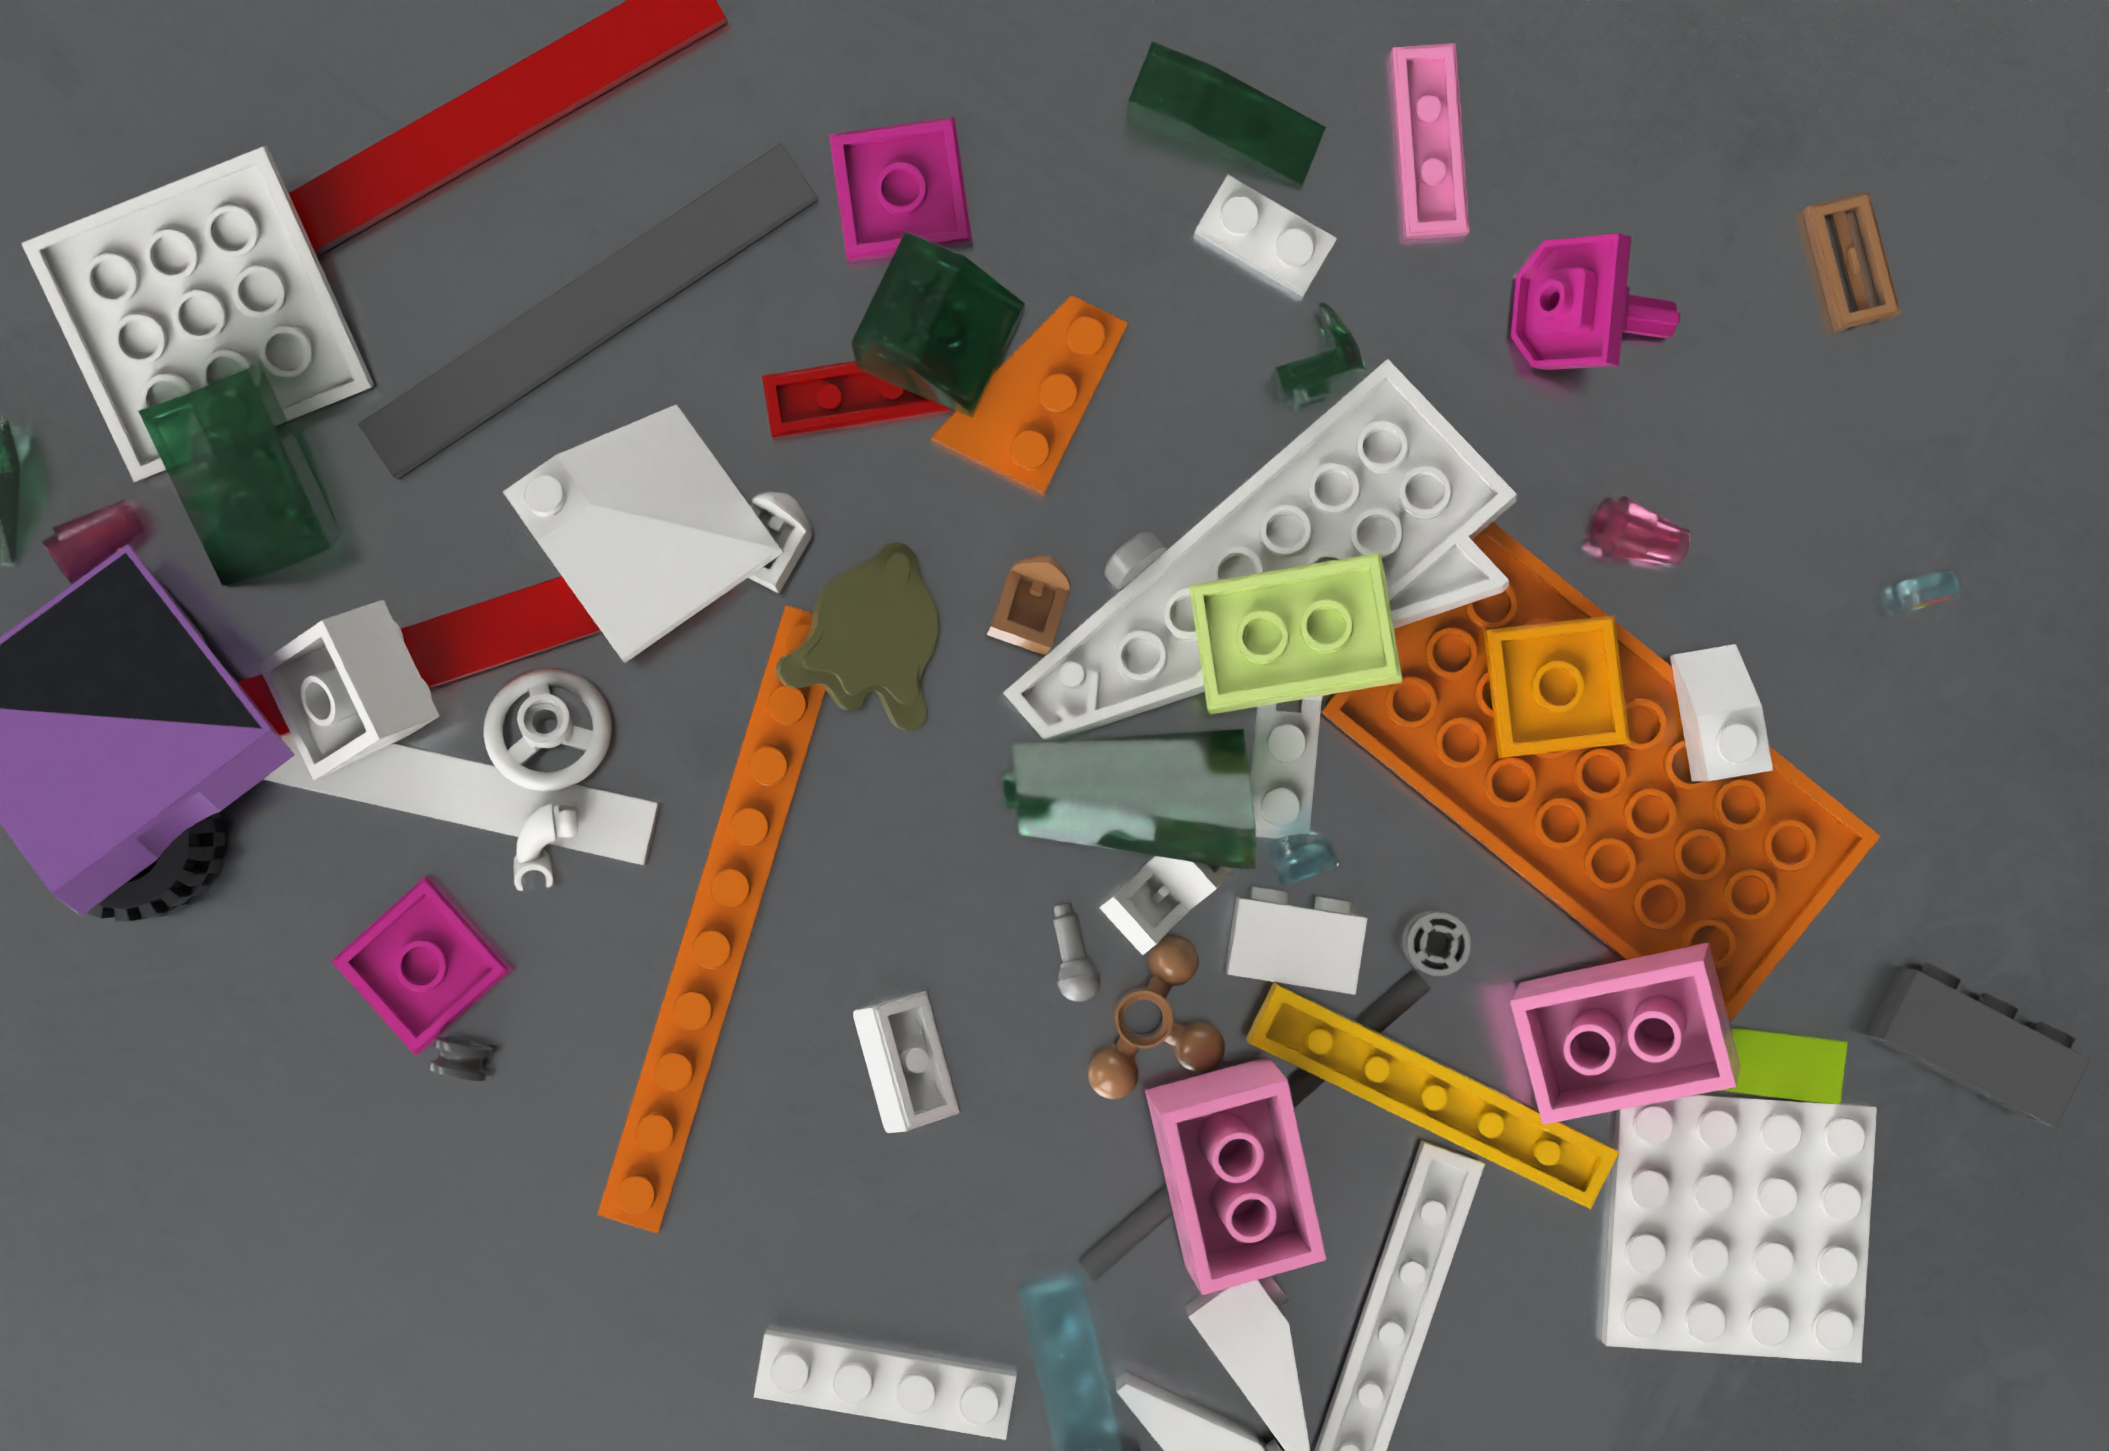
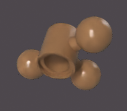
[1088,935,1225,1099]

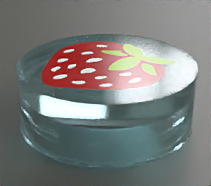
[1892,569,1962,612]

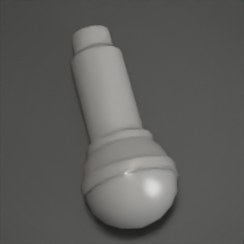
[1053,904,1101,1002]

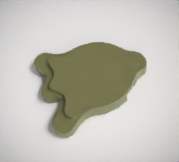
[776,543,939,730]

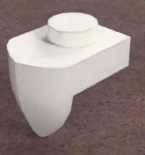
[748,492,813,593]

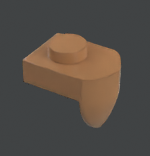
[987,555,1071,656]

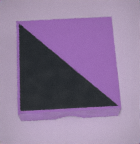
[0,544,295,916]

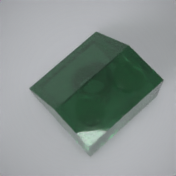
[851,231,1025,418]

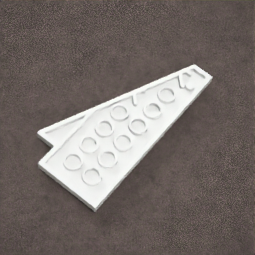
[1003,359,1517,744]

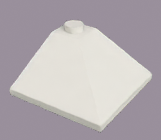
[503,404,783,663]

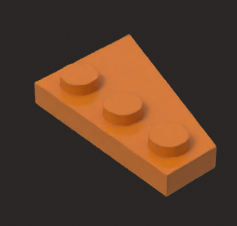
[930,295,1128,496]

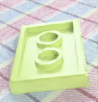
[1189,552,1403,714]

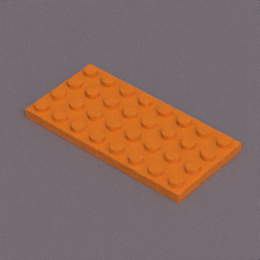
[1321,522,1881,1022]

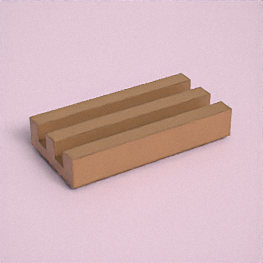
[1802,191,1901,332]

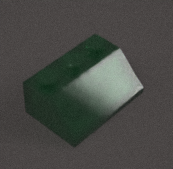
[138,361,341,586]

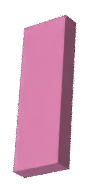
[1390,43,1470,240]

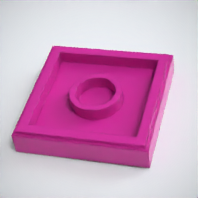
[829,117,973,263]
[331,875,514,1056]

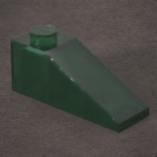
[1126,41,1326,188]

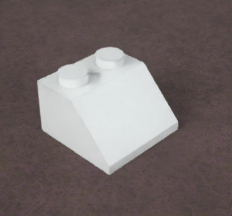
[258,599,439,780]

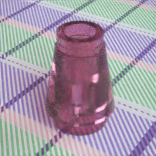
[1589,496,1691,566]
[42,498,145,584]

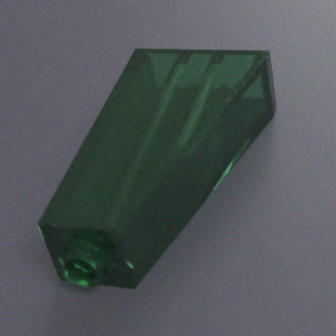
[1002,729,1256,870]

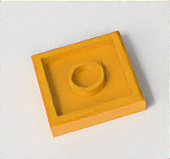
[1484,615,1630,758]

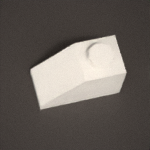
[1670,644,1773,781]

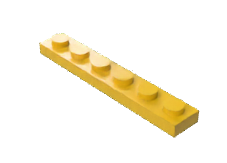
[1246,982,1619,1209]

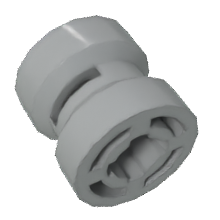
[1400,910,1471,976]

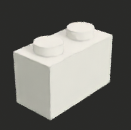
[1224,886,1367,995]

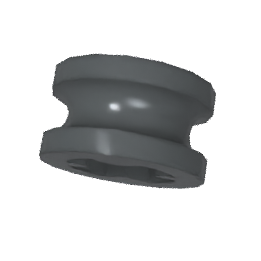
[429,1037,493,1081]

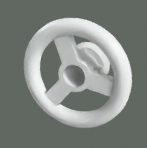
[484,668,612,791]

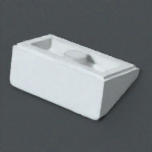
[853,991,960,1133]

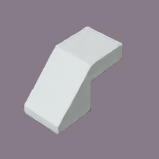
[1100,810,1247,955]

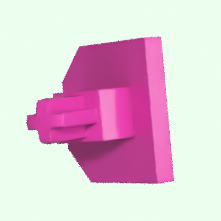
[1510,233,1680,370]

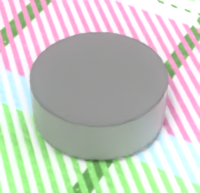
[1104,532,1167,591]

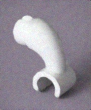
[513,803,578,891]

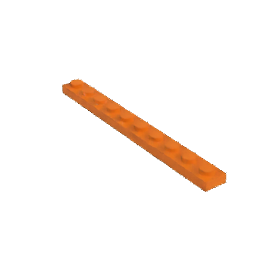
[597,605,827,1234]

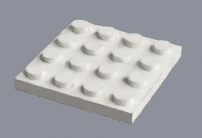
[21,145,374,482]
[1602,1093,1877,1363]

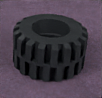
[88,812,225,921]

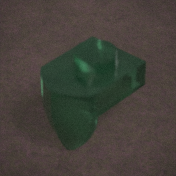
[1271,302,1366,405]

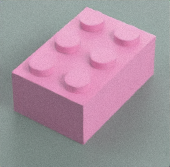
[1510,943,1741,1124]
[1145,1057,1326,1295]

